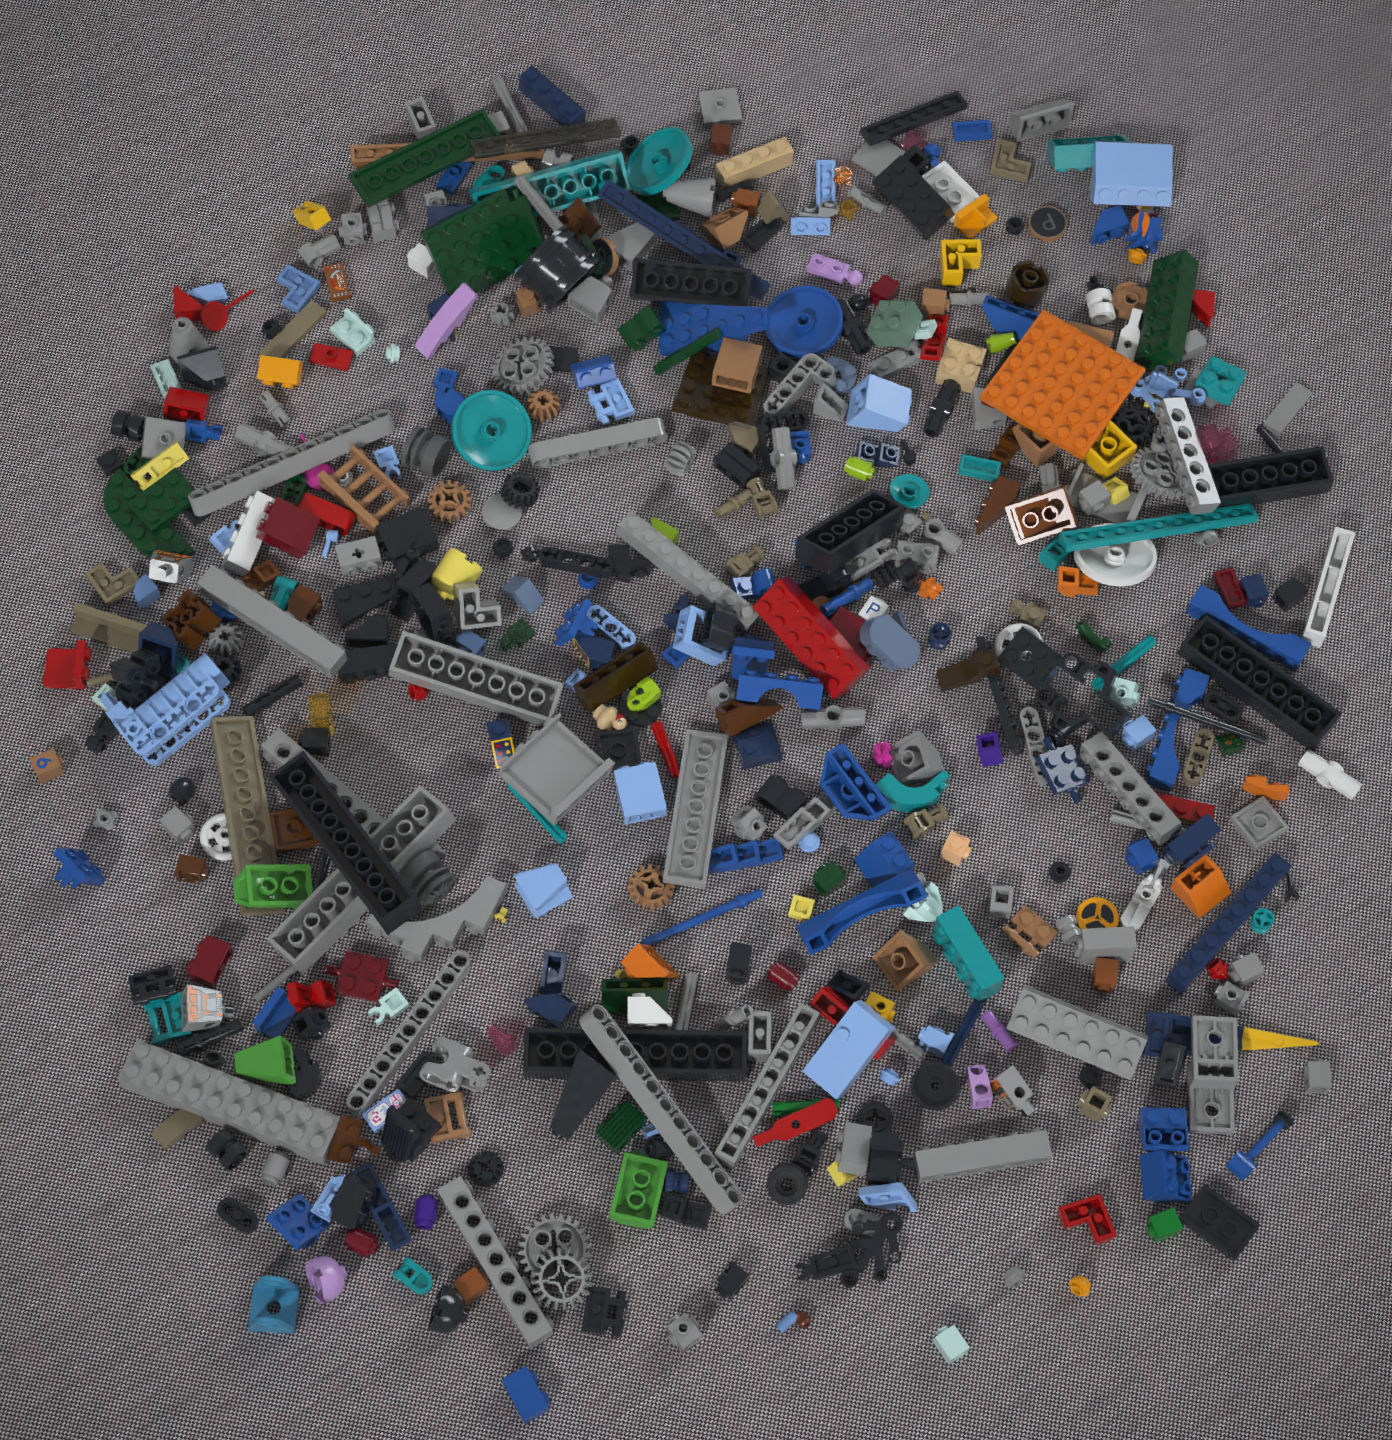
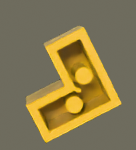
[939,239,982,286]

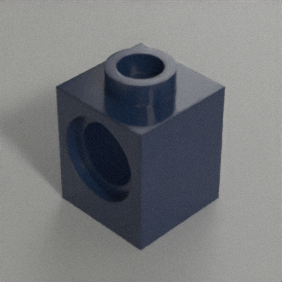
[1239,573,1269,608]

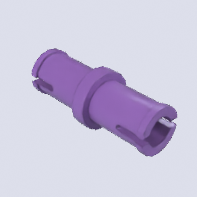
[981,1009,1018,1052]

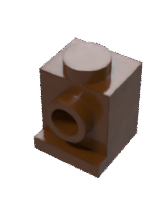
[174,854,210,883]

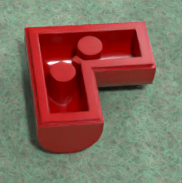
[1057,1193,1117,1245]

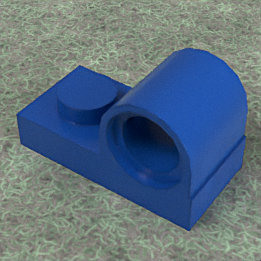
[730,568,776,599]

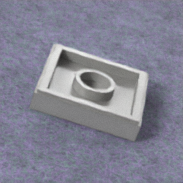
[1229,795,1289,852]

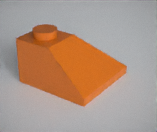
[620,943,680,979]

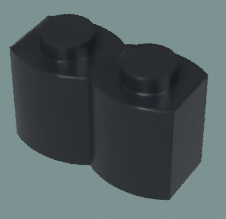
[701,602,738,652]
[755,775,806,821]

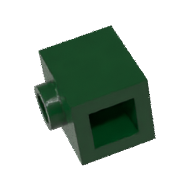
[812,861,846,899]

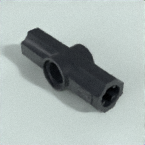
[837,298,872,356]
[923,379,960,438]

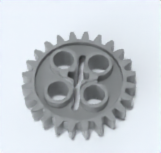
[492,336,555,396]
[1129,447,1185,501]
[518,1213,592,1288]

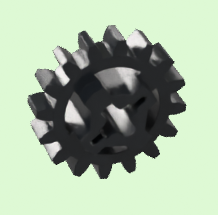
[1112,405,1155,446]

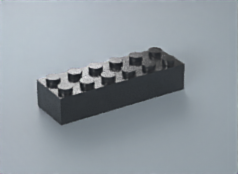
[630,258,754,307]
[1208,446,1334,508]
[795,489,905,575]

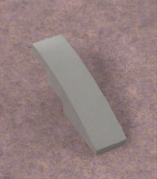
[773,791,837,850]

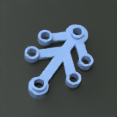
[1131,365,1206,413]

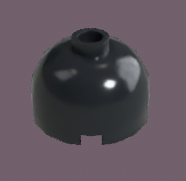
[428,1285,468,1333]

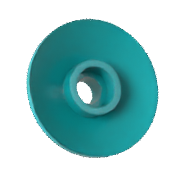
[889,474,930,508]

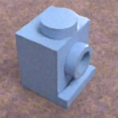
[918,1025,954,1059]

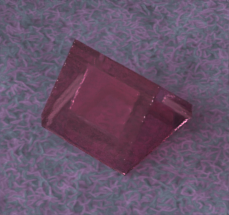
[901,131,928,150]

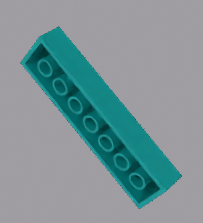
[469,149,631,216]

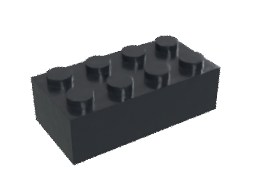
[872,155,955,241]

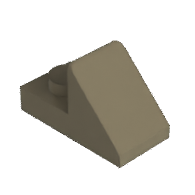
[758,190,791,224]

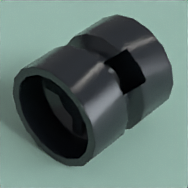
[111,410,145,443]
[205,1128,249,1171]

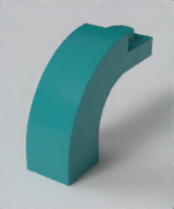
[875,770,950,813]

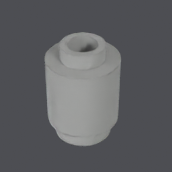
[261,1150,290,1186]

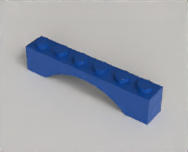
[1186,585,1312,671]
[1145,668,1210,792]
[795,868,927,956]

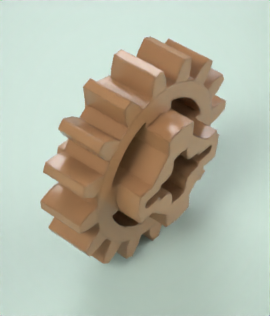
[427,480,472,523]
[627,864,675,911]

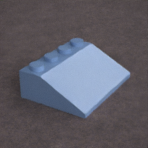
[1090,141,1173,207]

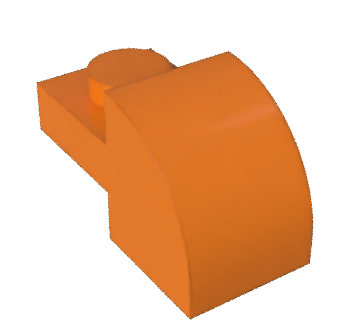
[1057,566,1098,598]

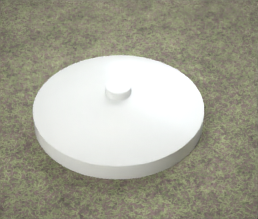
[1074,523,1157,586]

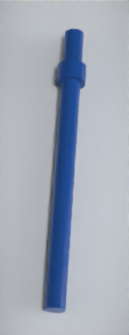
[642,889,763,945]

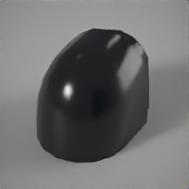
[168,777,196,806]

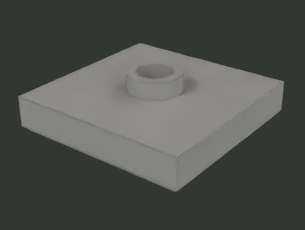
[698,87,742,127]
[141,417,186,459]

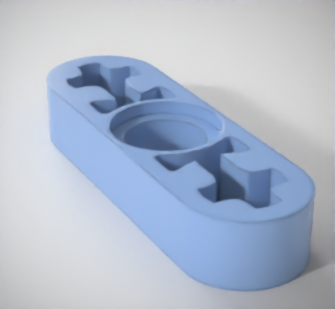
[586,605,636,651]

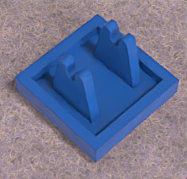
[554,598,598,647]
[53,847,106,888]

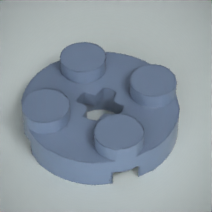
[818,357,856,395]

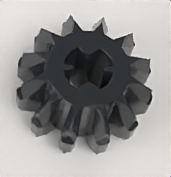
[213,653,243,690]

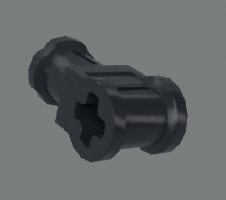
[892,557,921,593]
[792,1129,829,1177]

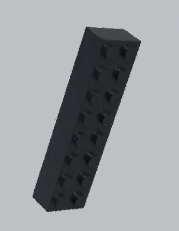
[1177,615,1342,752]

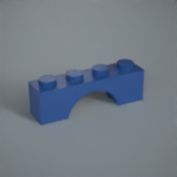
[736,669,823,710]

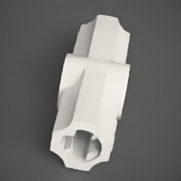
[1298,749,1363,800]

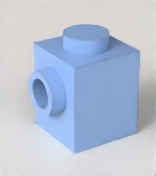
[1121,714,1157,752]

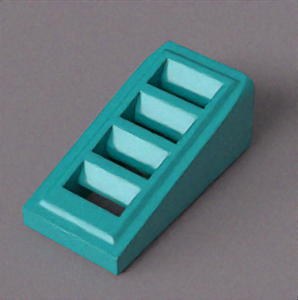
[1038,530,1073,571]

